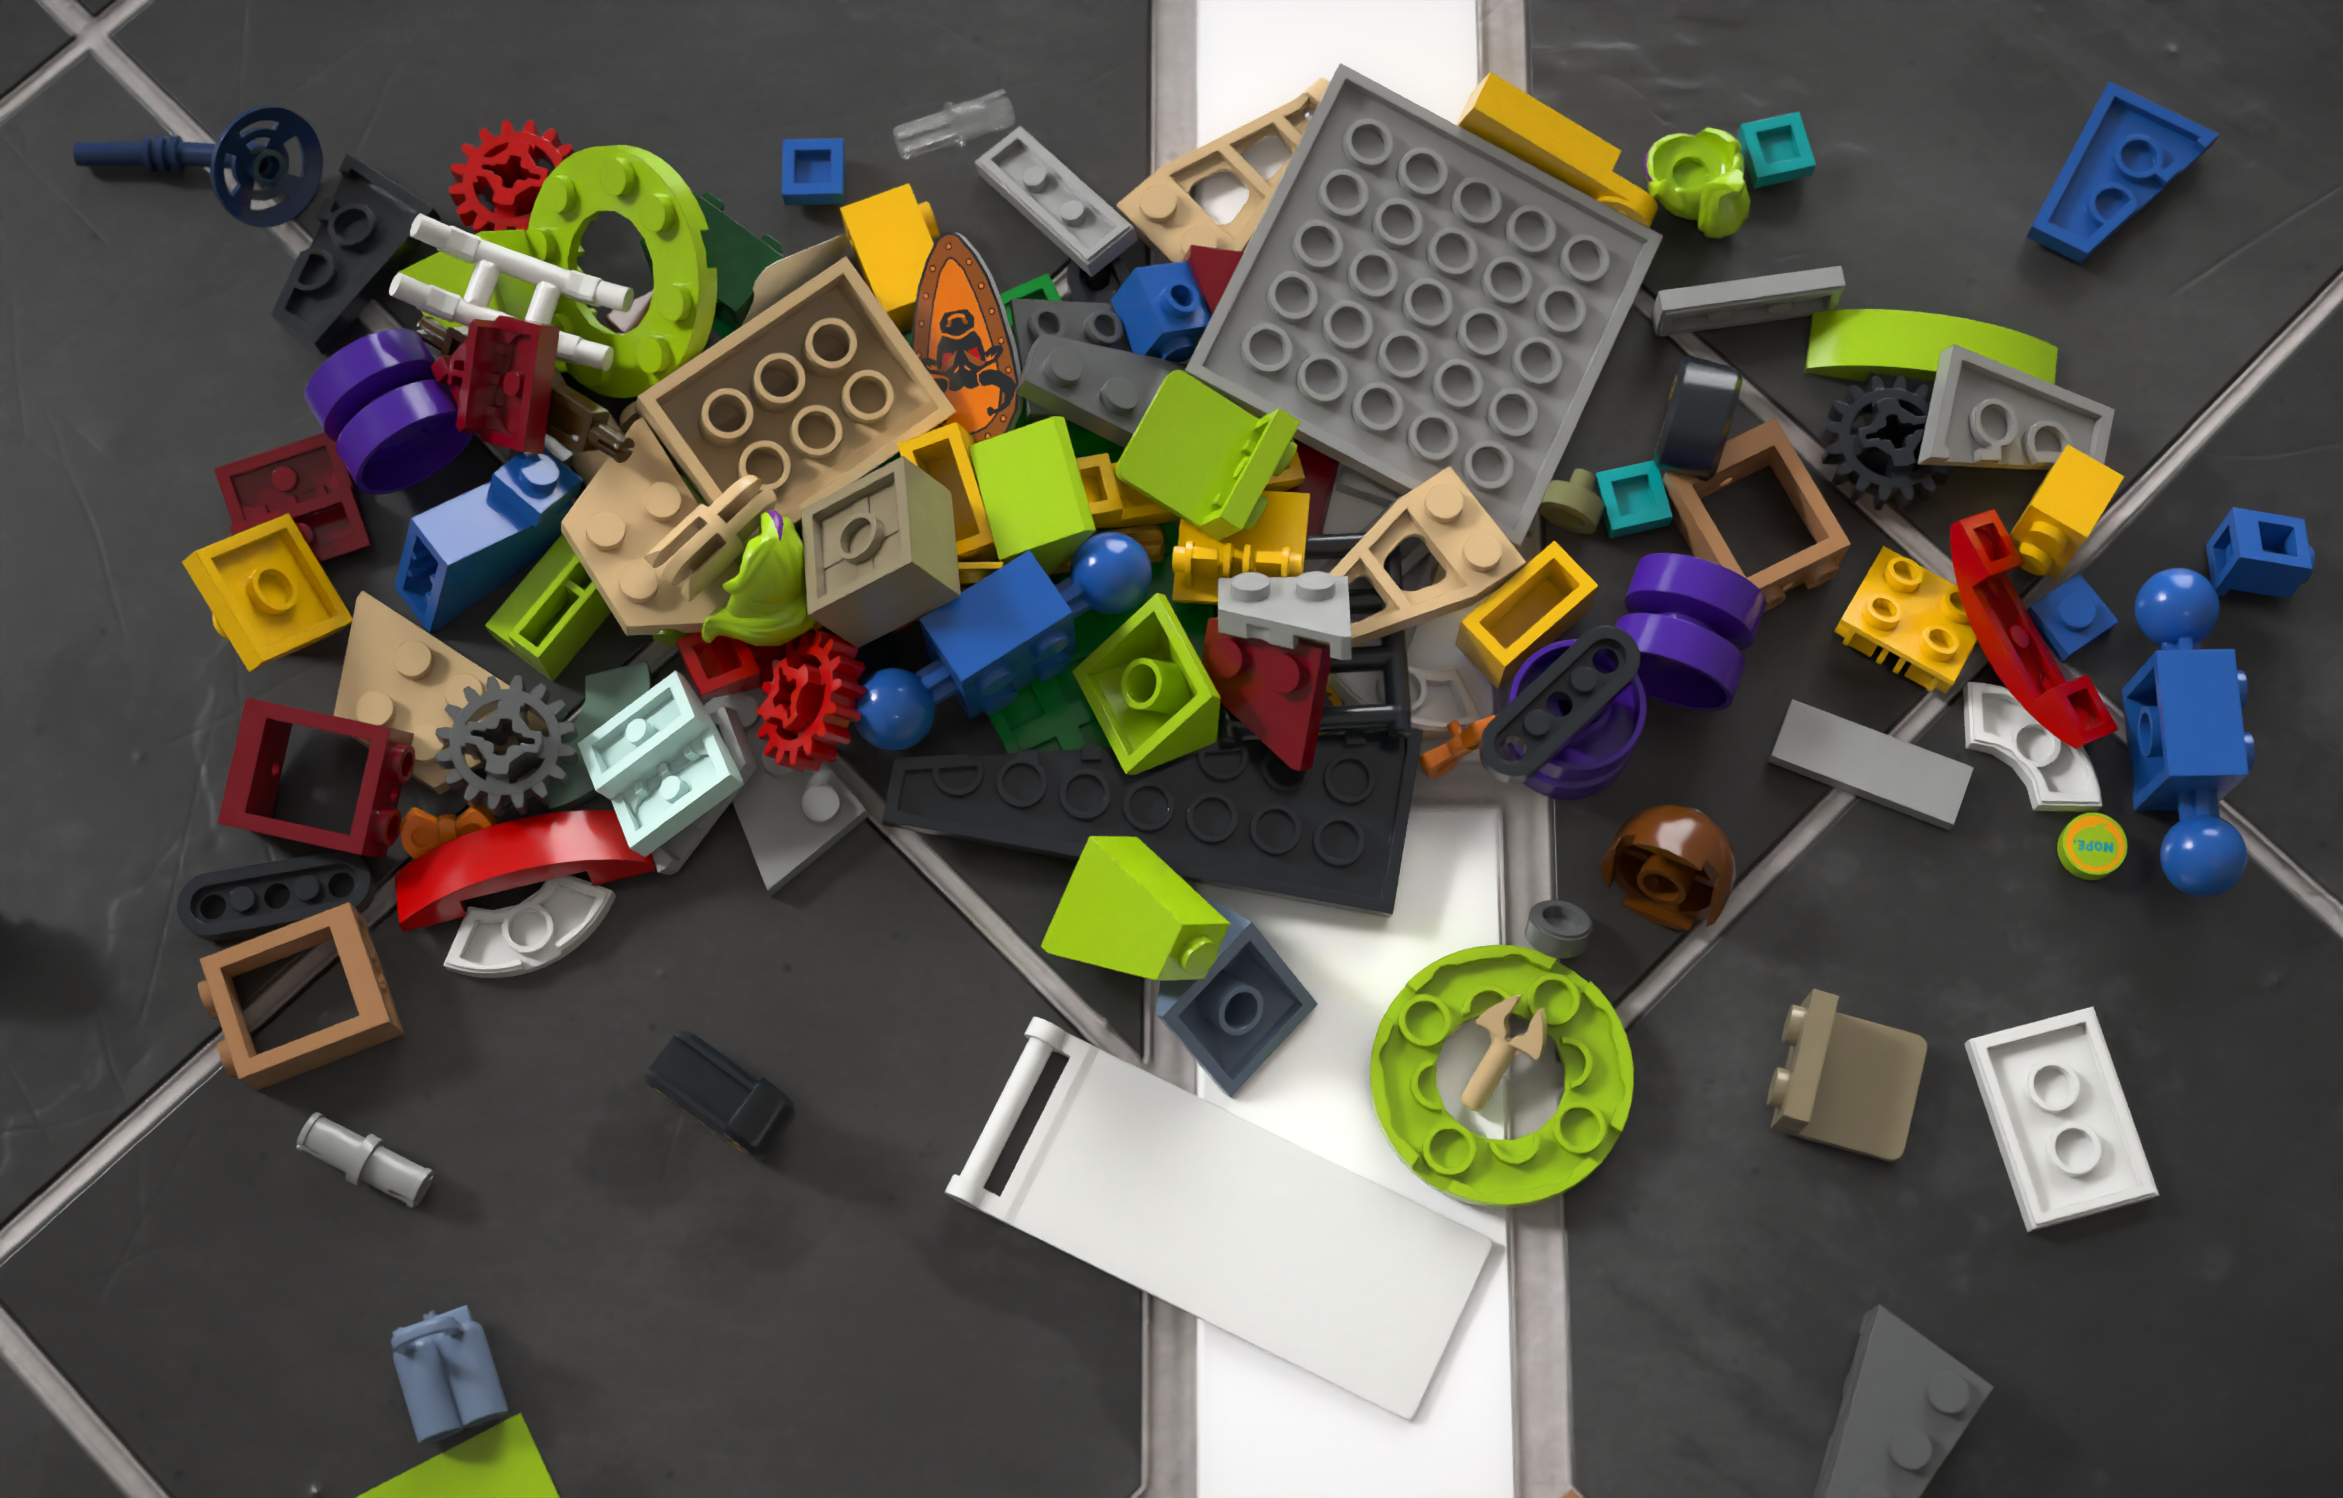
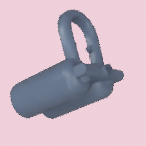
[391,1305,509,1445]

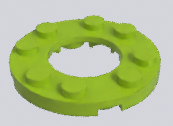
[525,145,717,398]
[1369,945,1634,1208]

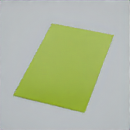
[356,1413,560,1498]

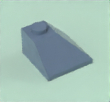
[1155,898,1318,1098]

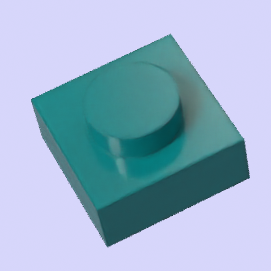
[1737,112,1816,188]
[1594,461,1673,539]

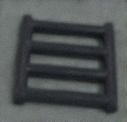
[1213,532,1412,747]

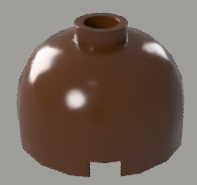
[1601,805,1736,930]

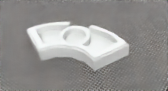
[1328,638,1482,739]
[1963,682,2103,812]
[443,875,616,978]

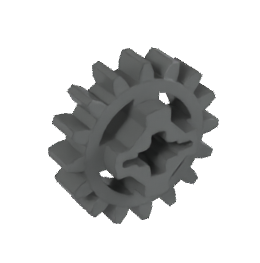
[435,675,578,816]

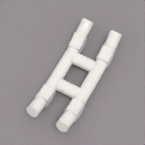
[389,213,634,371]

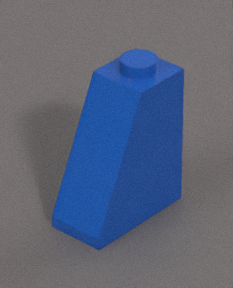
[394,481,573,634]

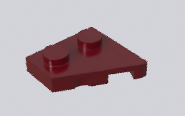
[1201,617,1332,771]

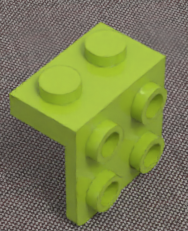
[1115,370,1301,541]

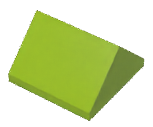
[968,416,1096,576]
[1072,593,1220,775]

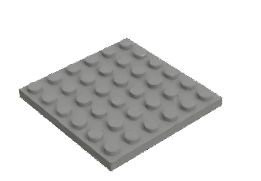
[1184,63,1663,549]

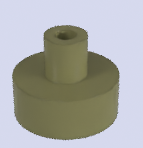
[1538,469,1605,534]

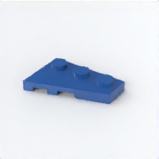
[2026,81,2220,264]

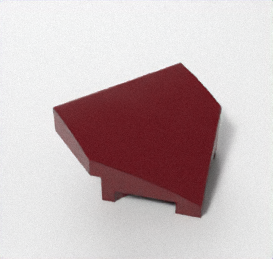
[431,315,560,453]

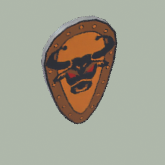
[911,232,1023,443]

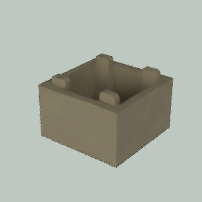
[801,456,961,648]

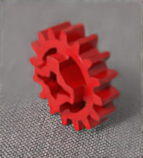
[449,120,574,234]
[757,630,866,772]

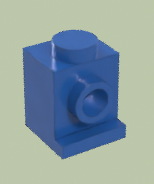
[2206,507,2315,599]

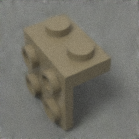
[1767,989,1927,1162]

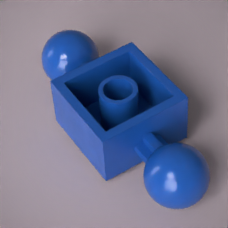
[854,532,1152,751]
[2122,568,2255,898]

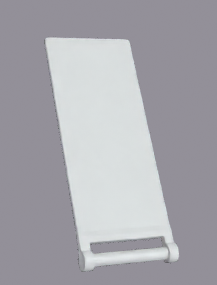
[944,1017,1493,1420]

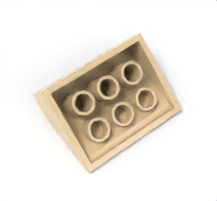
[635,256,957,549]

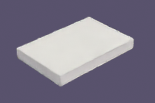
[1964,1007,2159,1232]

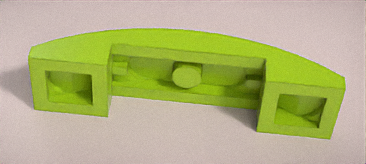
[1805,309,2058,385]

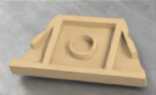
[561,417,740,636]
[333,590,561,795]

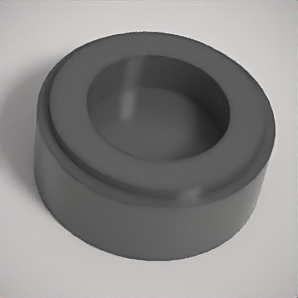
[1524,900,1593,958]

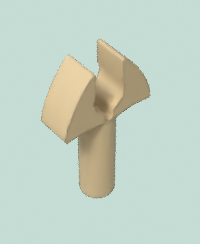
[1460,994,1547,1112]

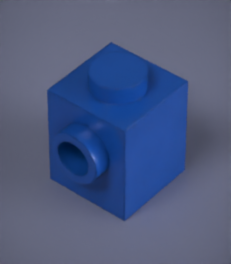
[1111,261,1211,363]

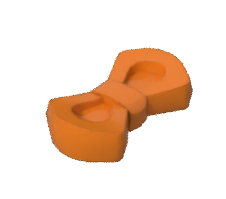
[1418,715,1497,779]
[398,803,497,859]

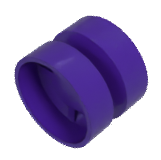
[304,328,474,495]
[1615,553,1766,711]
[1501,639,1647,800]

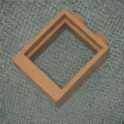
[1662,418,1851,613]
[198,902,404,1091]

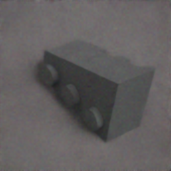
[1813,1304,1993,1498]

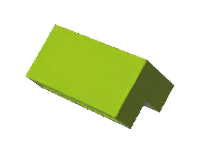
[485,534,611,682]

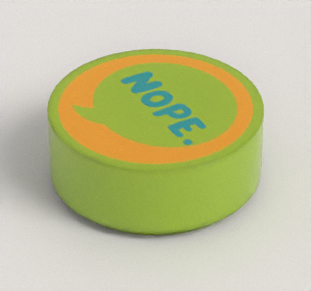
[2057,813,2127,880]

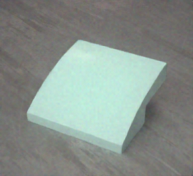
[578,670,744,857]

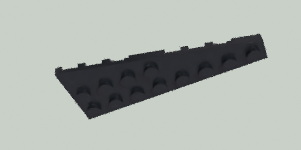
[882,728,1423,918]

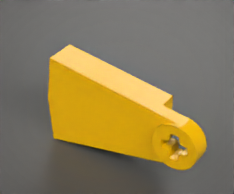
[1456,72,1658,228]

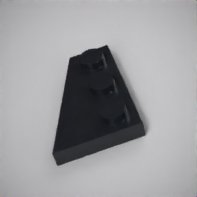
[271,152,442,355]

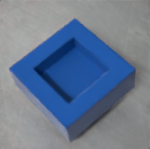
[782,138,846,205]
[489,447,583,528]
[2027,572,2119,663]

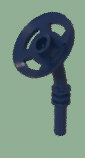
[73,106,323,228]

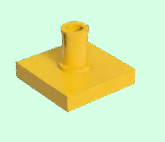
[182,513,353,672]

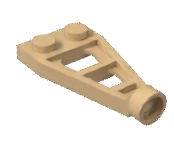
[1116,77,1330,264]
[1298,466,1526,648]

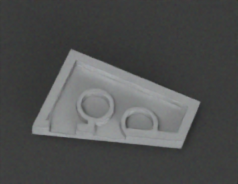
[1918,344,2115,470]
[703,687,869,897]

